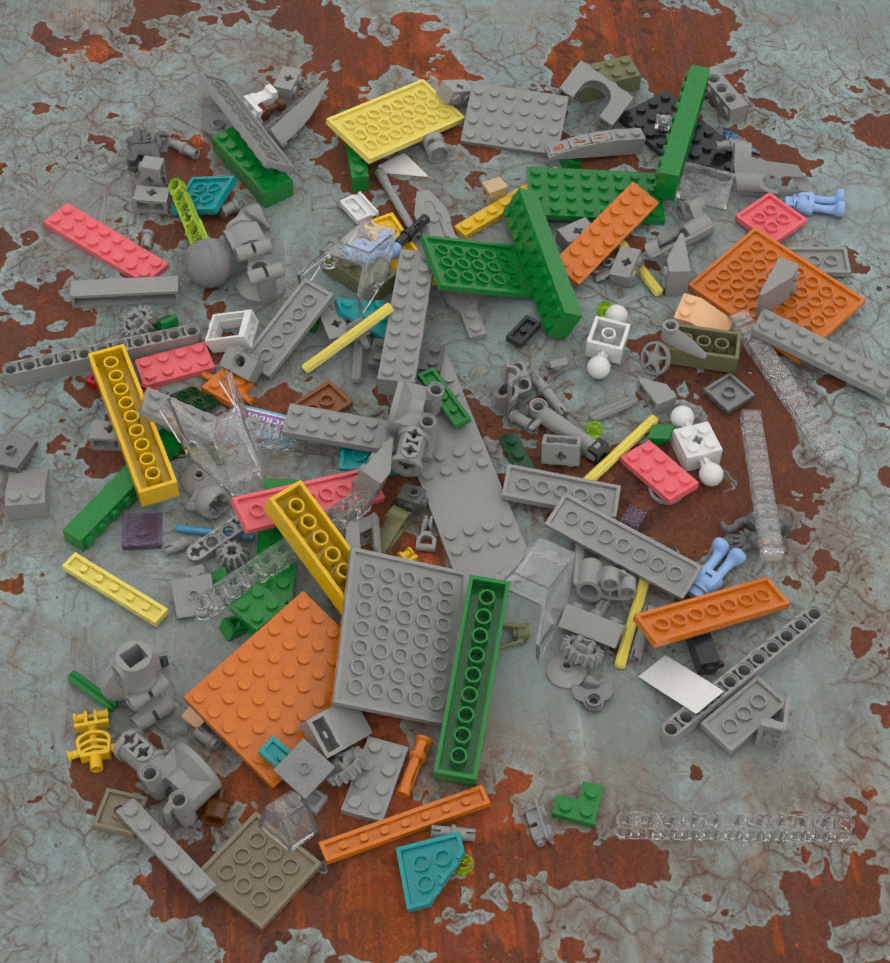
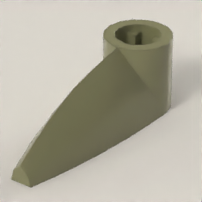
[380,505,413,554]

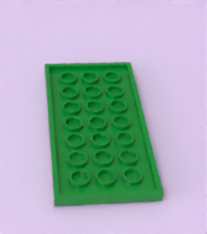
[526,167,665,225]

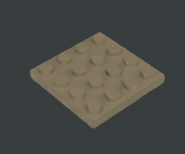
[201,811,322,931]

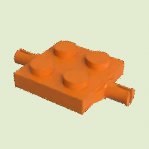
[201,367,255,408]

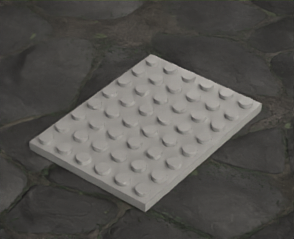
[331,547,468,726]

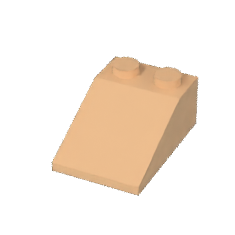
[673,293,733,331]

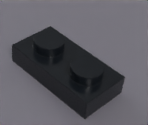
[506,315,541,349]

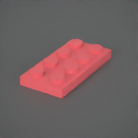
[135,341,216,388]
[620,440,699,505]

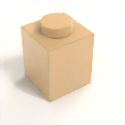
[481,176,509,205]

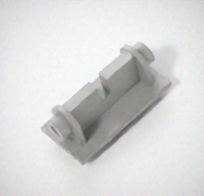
[525,798,555,847]

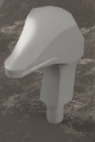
[236,203,270,229]

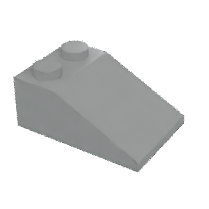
[661,233,690,296]
[755,257,800,318]
[5,468,49,520]

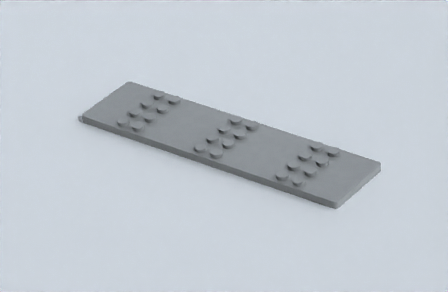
[376,349,537,593]

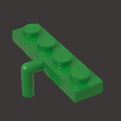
[418,367,471,430]

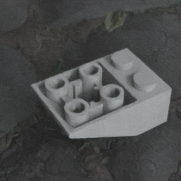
[350,437,393,506]
[299,705,373,759]

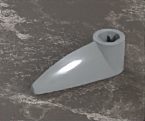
[661,319,707,359]

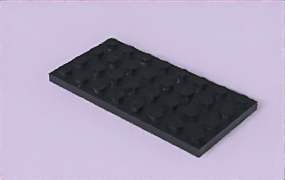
[618,90,735,193]

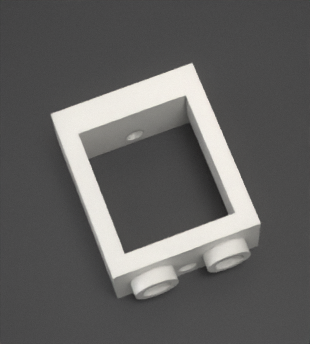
[205,309,259,353]

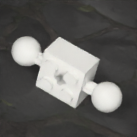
[585,304,631,379]
[670,405,724,486]

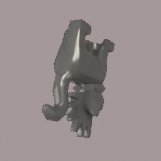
[126,127,169,171]
[719,500,792,552]

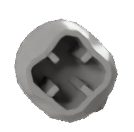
[183,485,230,520]

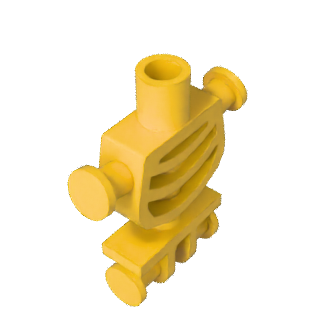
[66,707,116,773]

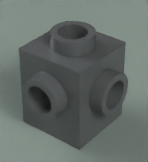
[397,483,429,515]

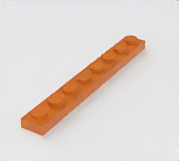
[319,784,490,865]

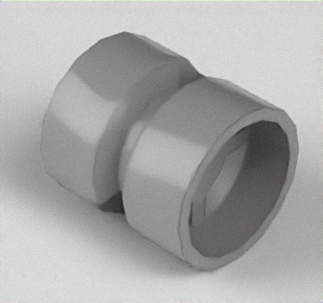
[423,132,449,164]

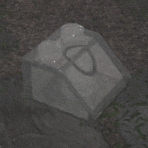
[257,790,318,852]

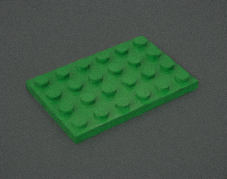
[420,235,533,299]

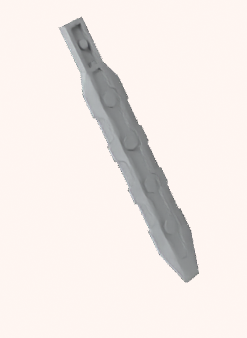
[414,189,487,342]

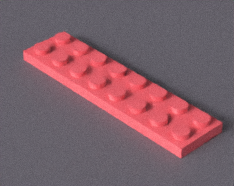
[43,203,169,278]
[230,469,385,534]

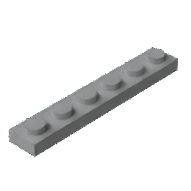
[116,798,217,903]

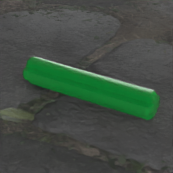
[67,671,118,712]

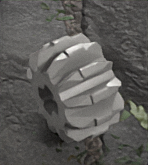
[216,539,249,573]

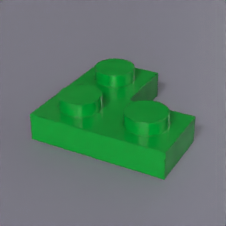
[551,781,604,828]

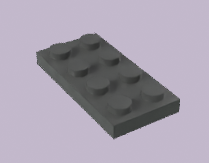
[368,338,445,375]

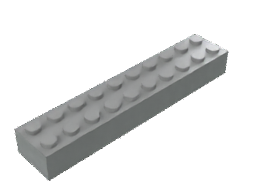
[377,249,434,395]

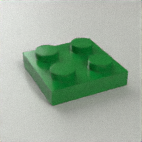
[229,581,286,633]

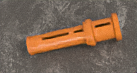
[396,735,434,799]

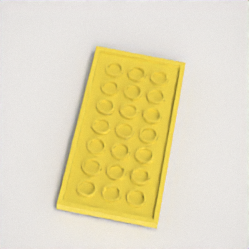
[325,79,465,164]

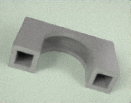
[557,61,634,130]

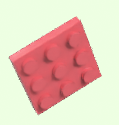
[734,192,807,243]

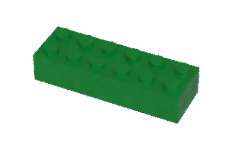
[211,126,294,208]

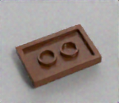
[286,380,353,413]

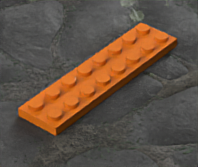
[560,182,659,288]
[633,577,790,648]

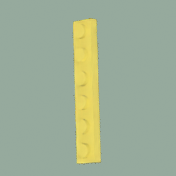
[62,552,169,627]

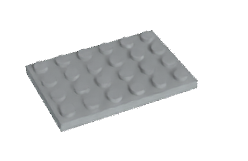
[461,83,569,156]

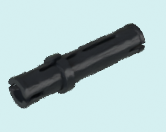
[392,214,430,248]

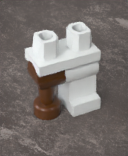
[243,84,286,124]

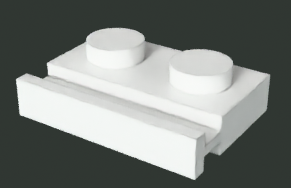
[340,191,379,225]

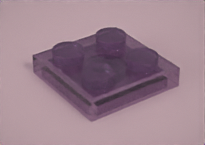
[122,512,163,551]

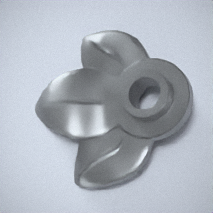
[592,258,615,283]
[572,675,613,712]

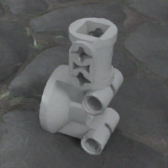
[223,216,286,305]
[386,379,445,477]
[101,640,175,731]
[113,728,222,827]

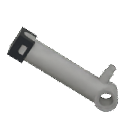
[528,398,610,466]

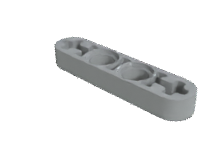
[187,515,245,564]

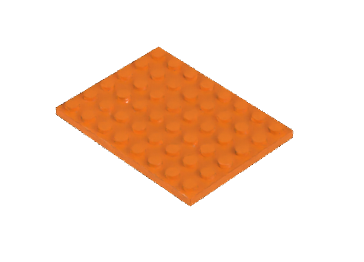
[687,227,866,364]
[183,591,341,790]

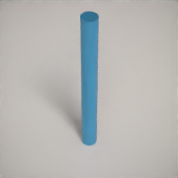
[176,524,254,541]

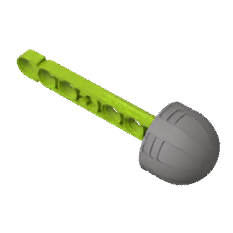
[168,178,232,288]

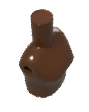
[203,788,231,827]

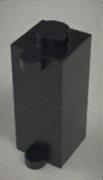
[685,632,725,675]

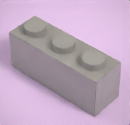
[558,601,626,649]

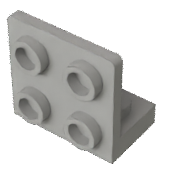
[754,694,794,751]

